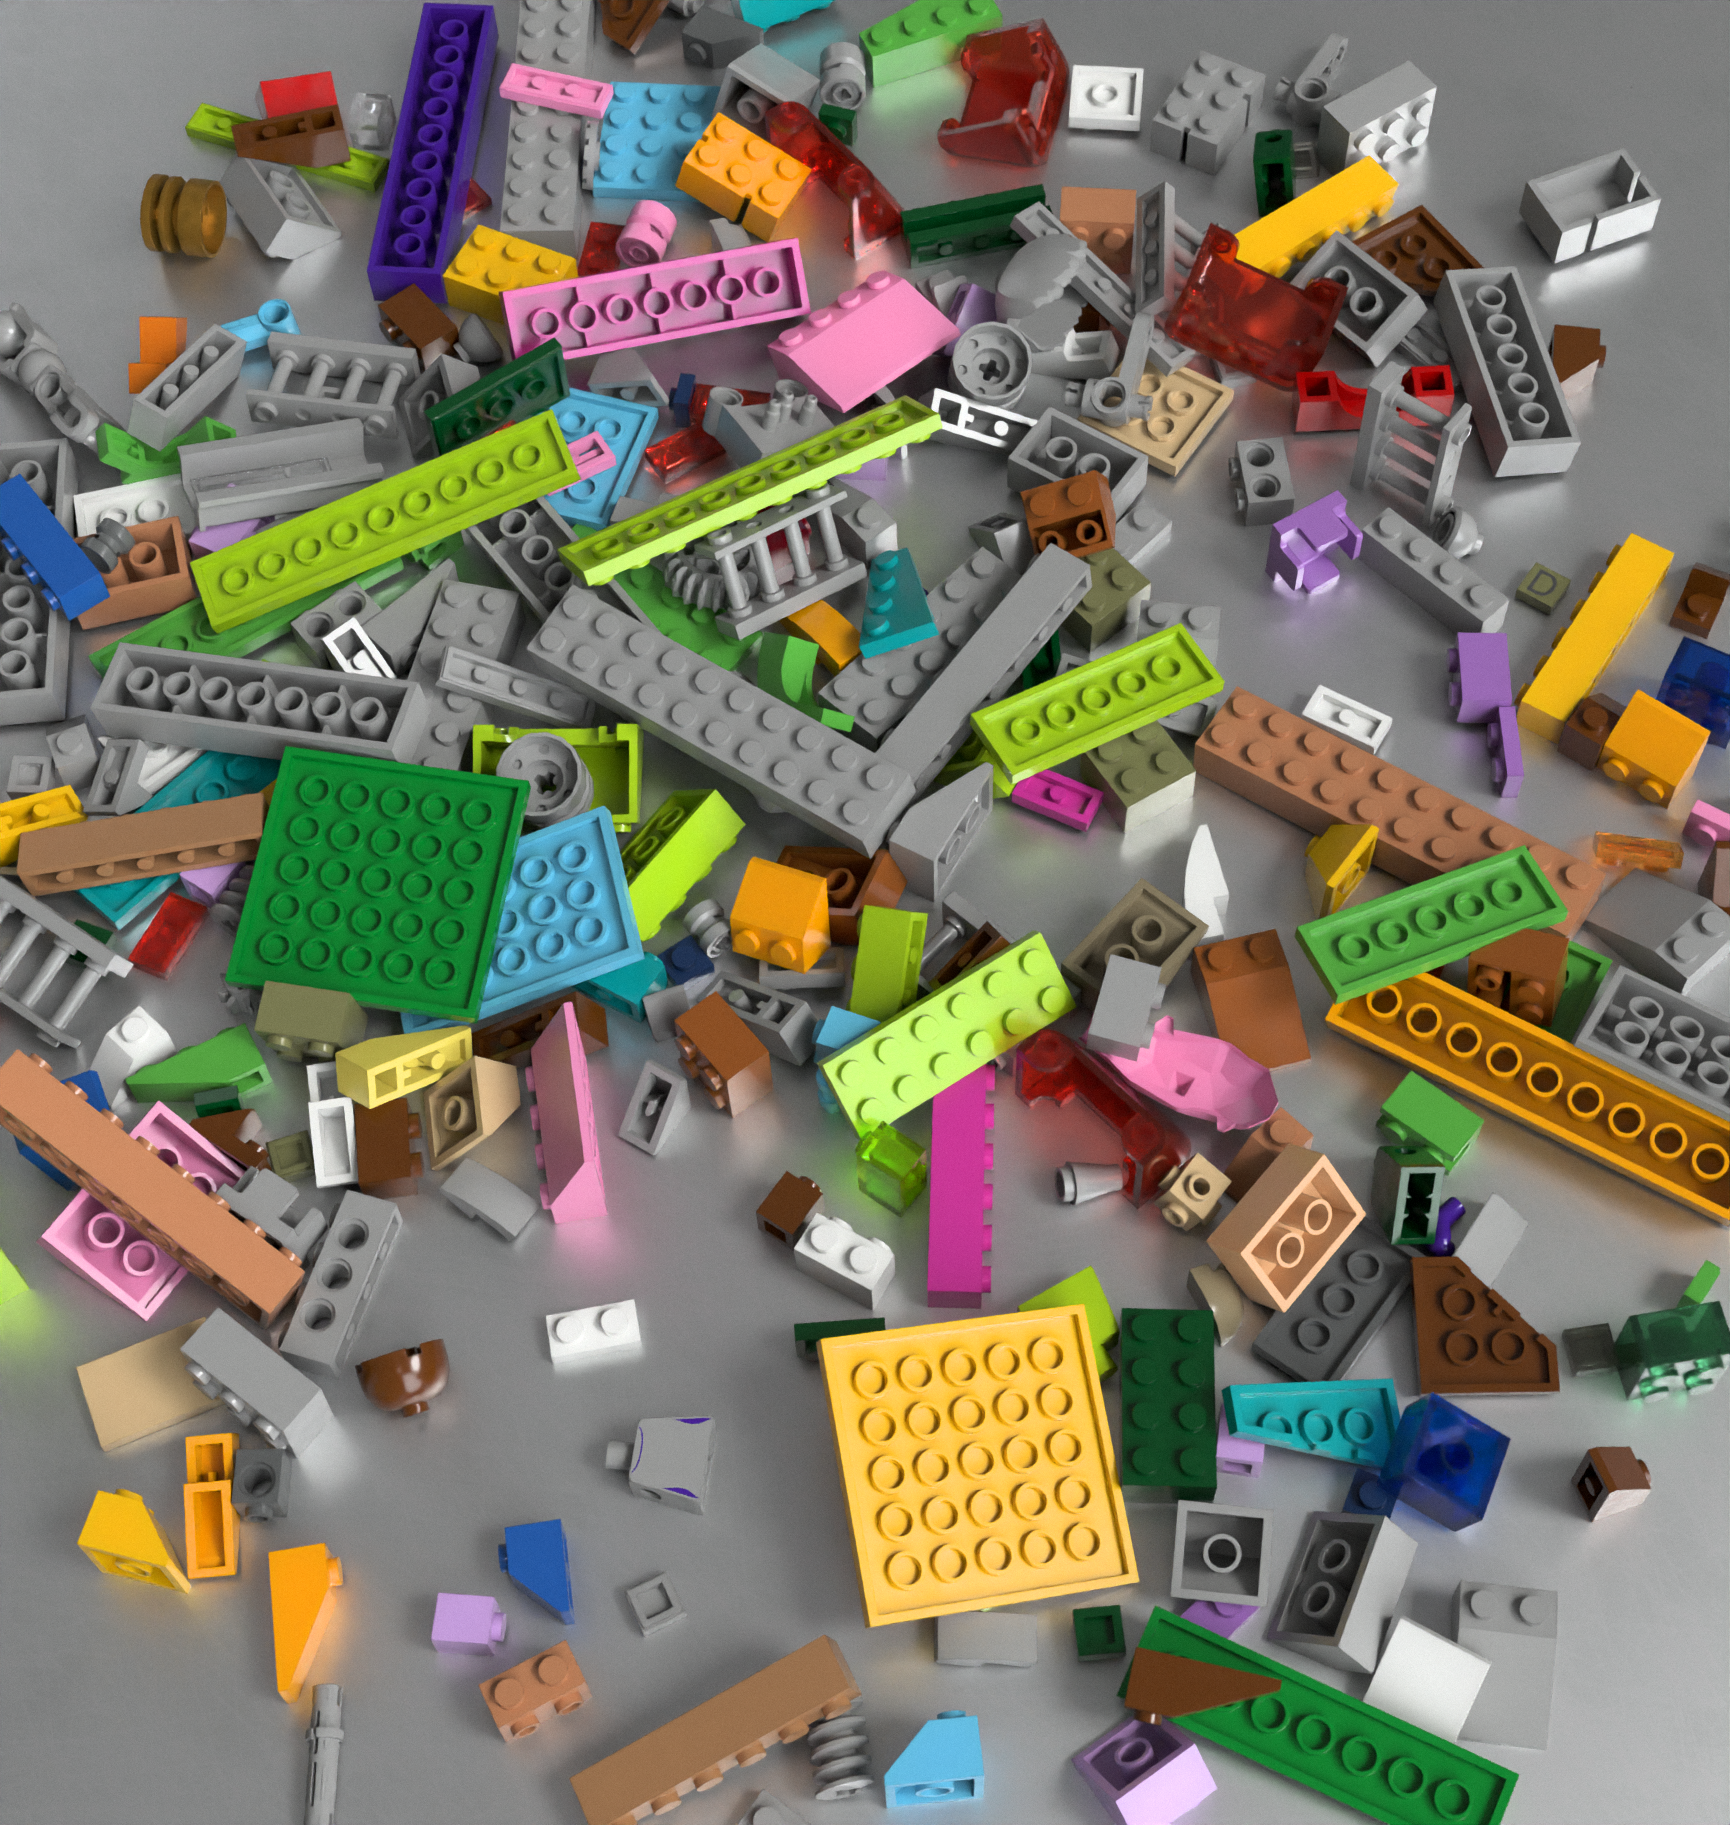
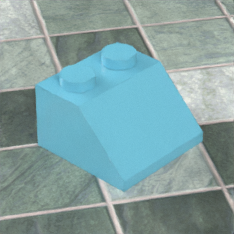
[884,1710,984,1808]

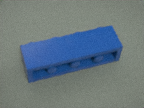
[0,474,110,621]

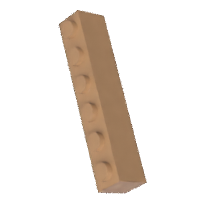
[17,792,270,897]
[569,1634,862,1825]

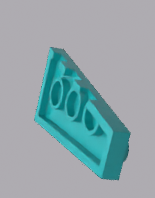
[859,547,940,659]
[1221,1378,1410,1473]

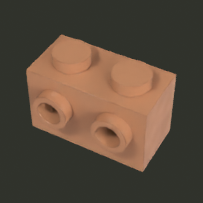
[478,1640,592,1742]

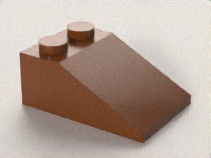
[776,845,908,946]
[1190,929,1311,1072]

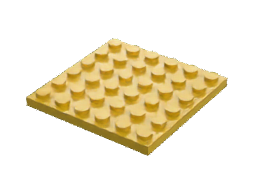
[816,1304,1140,1629]

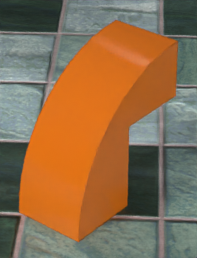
[128,316,187,394]

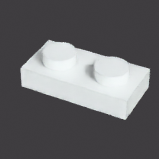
[1301,685,1393,755]
[545,1299,642,1364]

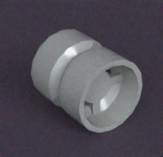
[819,42,866,110]

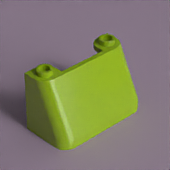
[473,724,644,833]

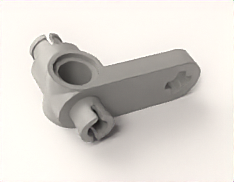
[1273,32,1348,127]
[1064,312,1154,427]

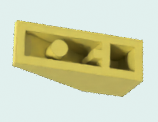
[335,1025,473,1109]

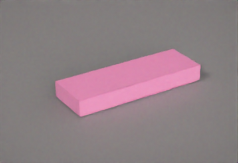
[499,63,614,119]

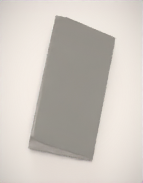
[1453,1192,1529,1288]

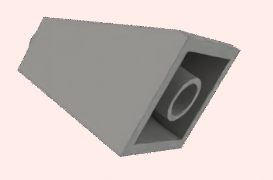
[712,43,821,147]

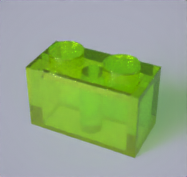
[855,1121,927,1218]

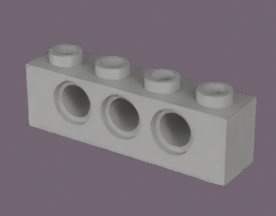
[278,1190,403,1381]

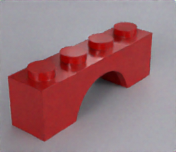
[1291,365,1455,432]

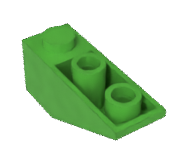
[125,1023,273,1103]

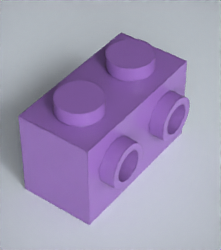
[1446,632,1512,723]

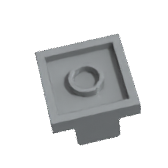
[216,1166,328,1271]

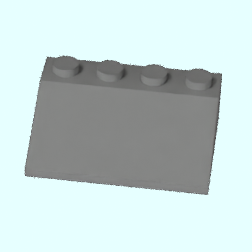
[1574,965,1730,1122]

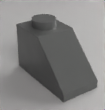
[681,5,764,70]

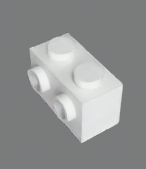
[794,1213,895,1310]

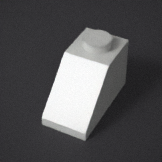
[89,1005,177,1110]

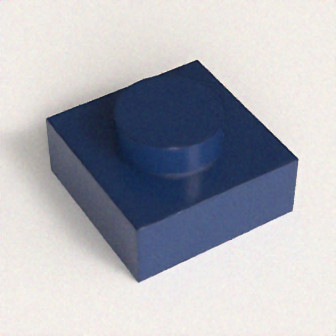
[668,373,698,428]
[657,935,715,991]
[1341,1468,1402,1519]

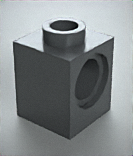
[231,1449,292,1523]

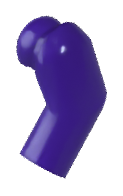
[1423,1197,1466,1257]

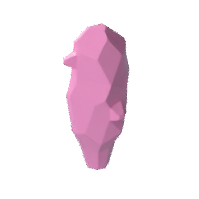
[1078,1013,1278,1133]

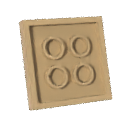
[1077,359,1234,477]

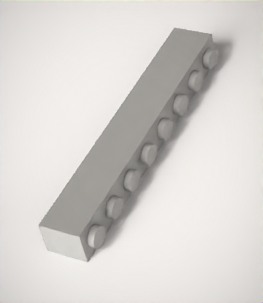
[875,543,1092,821]

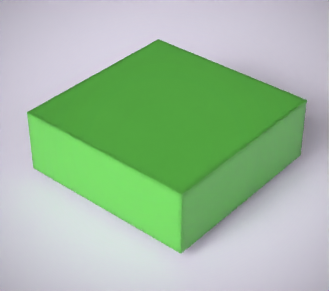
[1674,1260,1721,1319]

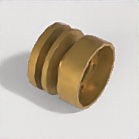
[140,174,227,258]

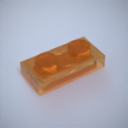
[1592,831,1684,873]

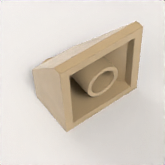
[423,1056,521,1171]

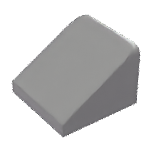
[642,985,690,1042]

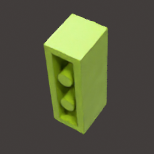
[845,905,928,1023]

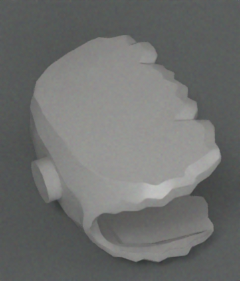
[995,233,1088,351]

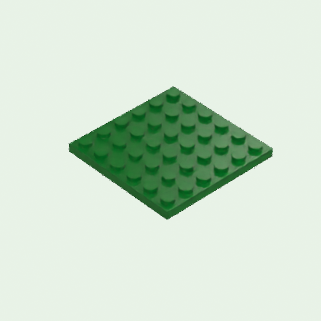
[225,746,531,1024]

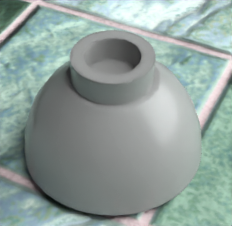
[453,313,503,363]
[1432,506,1484,559]

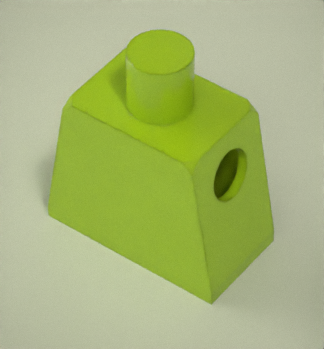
[1017,1265,1120,1383]

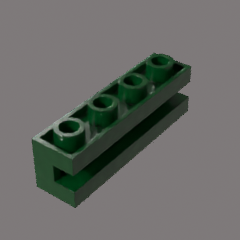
[900,184,1053,269]

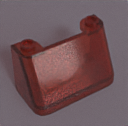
[937,18,1069,168]
[765,101,905,260]
[1164,223,1349,392]
[1015,1029,1191,1210]

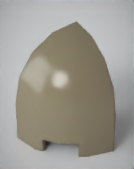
[1186,1263,1244,1347]

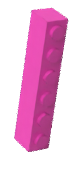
[927,1064,995,1309]

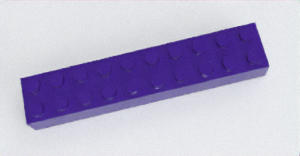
[367,3,499,304]

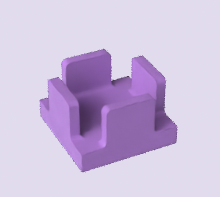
[1265,490,1363,594]

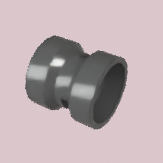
[79,518,135,574]

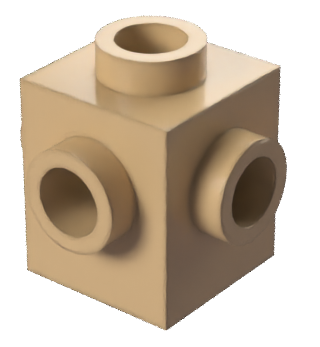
[1153,1153,1232,1232]

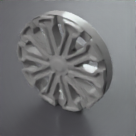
[582,120,601,190]

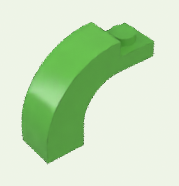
[95,416,237,484]
[757,632,854,733]

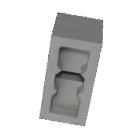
[1228,437,1295,527]
[290,581,382,670]

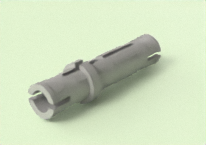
[304,1684,344,1825]

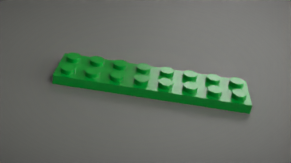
[1116,1605,1519,1825]

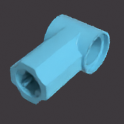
[220,299,300,352]

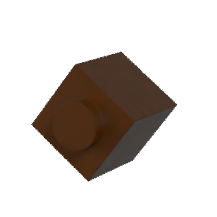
[756,1171,825,1251]

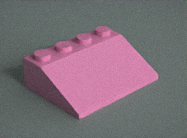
[767,270,961,413]
[525,1002,608,1224]
[36,1101,246,1322]

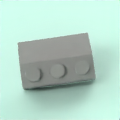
[219,153,342,260]
[1266,1511,1419,1674]

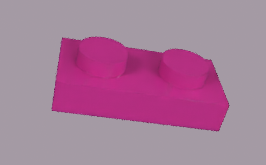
[1012,769,1104,832]

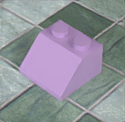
[1071,1715,1217,1825]

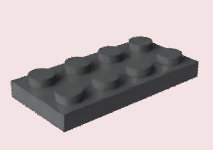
[1251,1217,1427,1382]

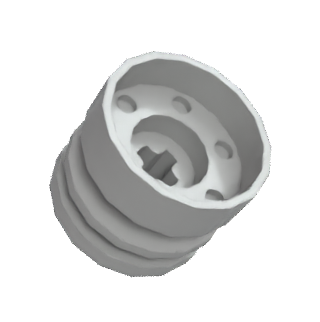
[947,321,1033,411]
[496,732,594,831]

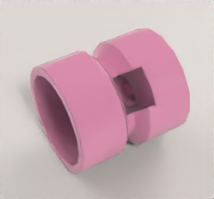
[615,200,677,267]

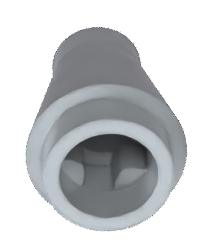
[1054,1161,1123,1205]

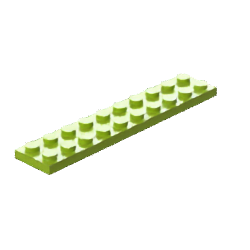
[557,395,943,586]
[190,409,581,634]

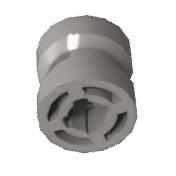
[683,899,732,958]

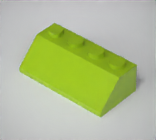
[620,789,746,942]

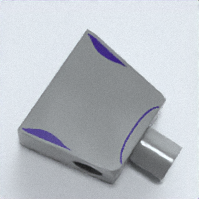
[606,1415,717,1515]

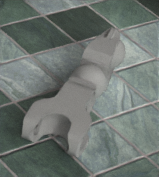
[0,303,127,457]

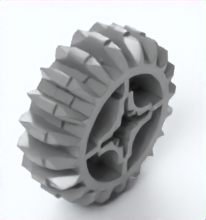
[661,525,763,613]

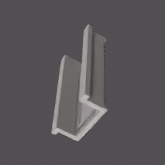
[177,418,385,532]

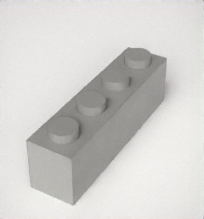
[127,323,247,451]
[1357,507,1510,635]

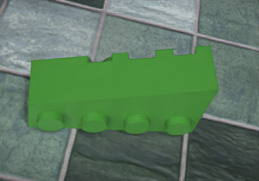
[859,0,1003,88]

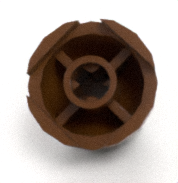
[355,1338,450,1418]

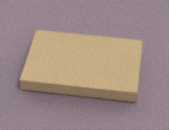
[76,1317,225,1452]

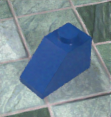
[498,1519,575,1625]

